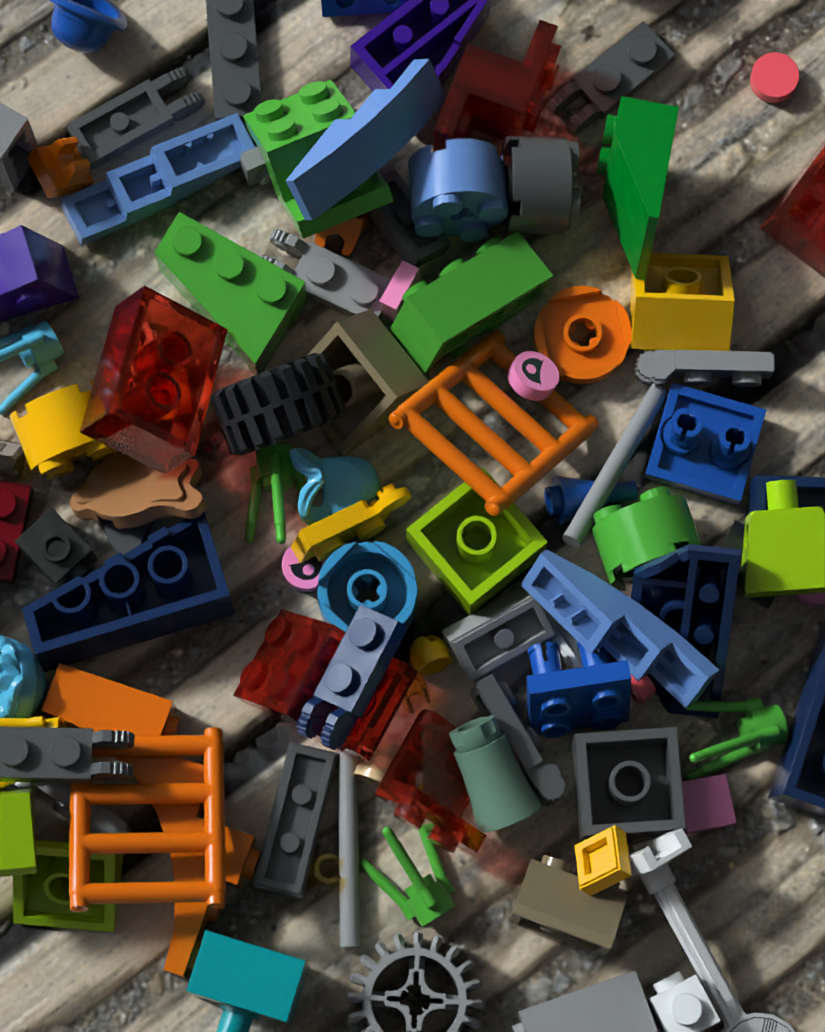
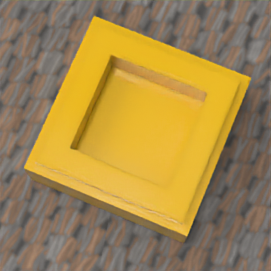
[574,825,632,896]

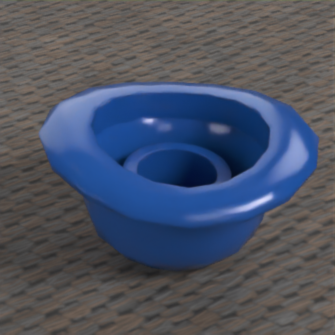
[49,0,128,53]

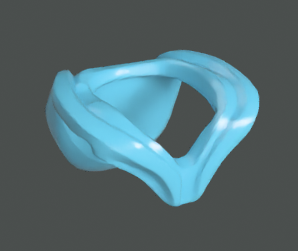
[289,448,381,525]

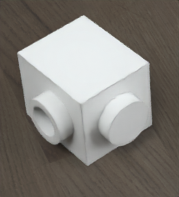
[647,971,720,1032]

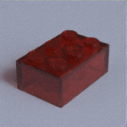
[80,285,228,474]

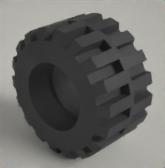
[209,353,346,456]

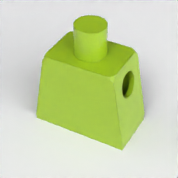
[739,480,825,599]

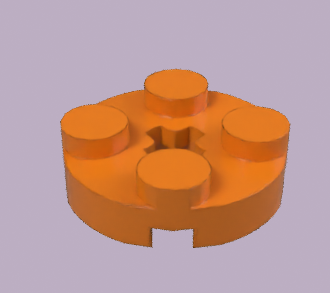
[533,286,632,384]

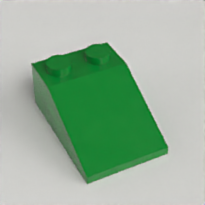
[596,96,679,280]

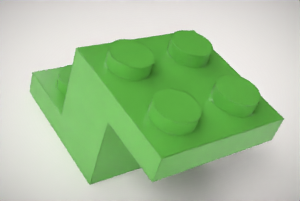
[243,80,394,239]

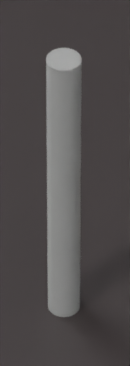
[562,384,668,548]
[337,744,361,948]

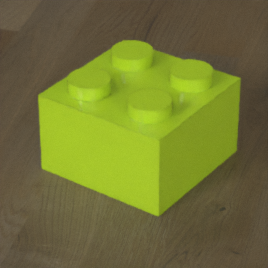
[406,467,548,615]

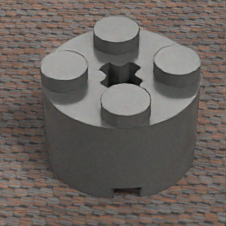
[500,136,581,235]

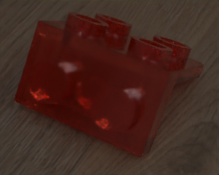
[374,709,487,853]

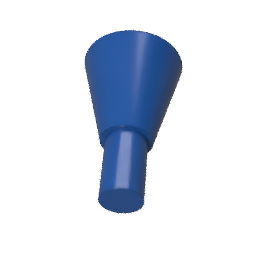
[544,476,638,525]

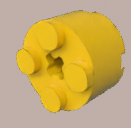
[10,379,124,480]

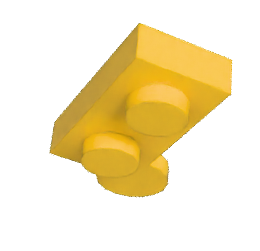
[291,483,412,563]

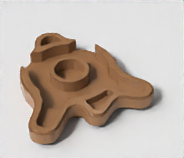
[70,425,206,529]

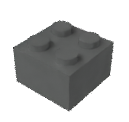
[572,727,686,842]

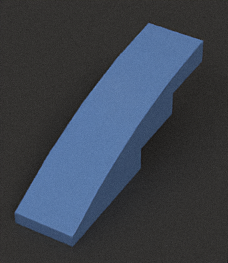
[286,59,447,220]
[60,113,255,246]
[521,550,719,709]

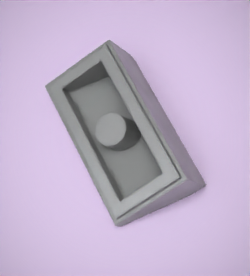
[442,586,558,683]

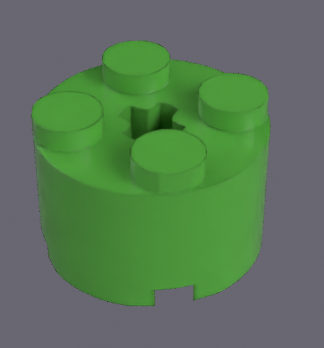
[591,486,703,591]

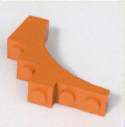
[42,663,261,979]

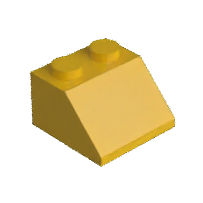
[630,252,735,352]

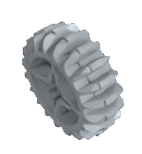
[346,931,485,1032]

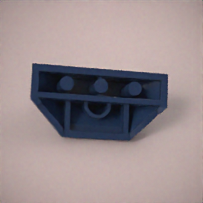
[631,544,741,718]

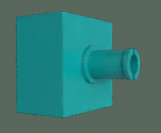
[186,930,309,1032]

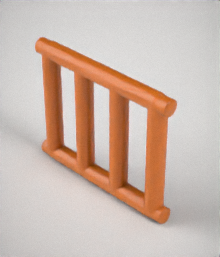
[389,331,599,516]
[69,727,226,912]

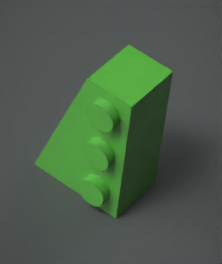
[154,212,308,375]
[389,232,554,379]

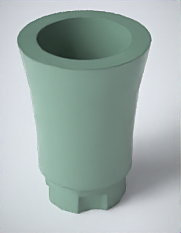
[449,715,543,833]

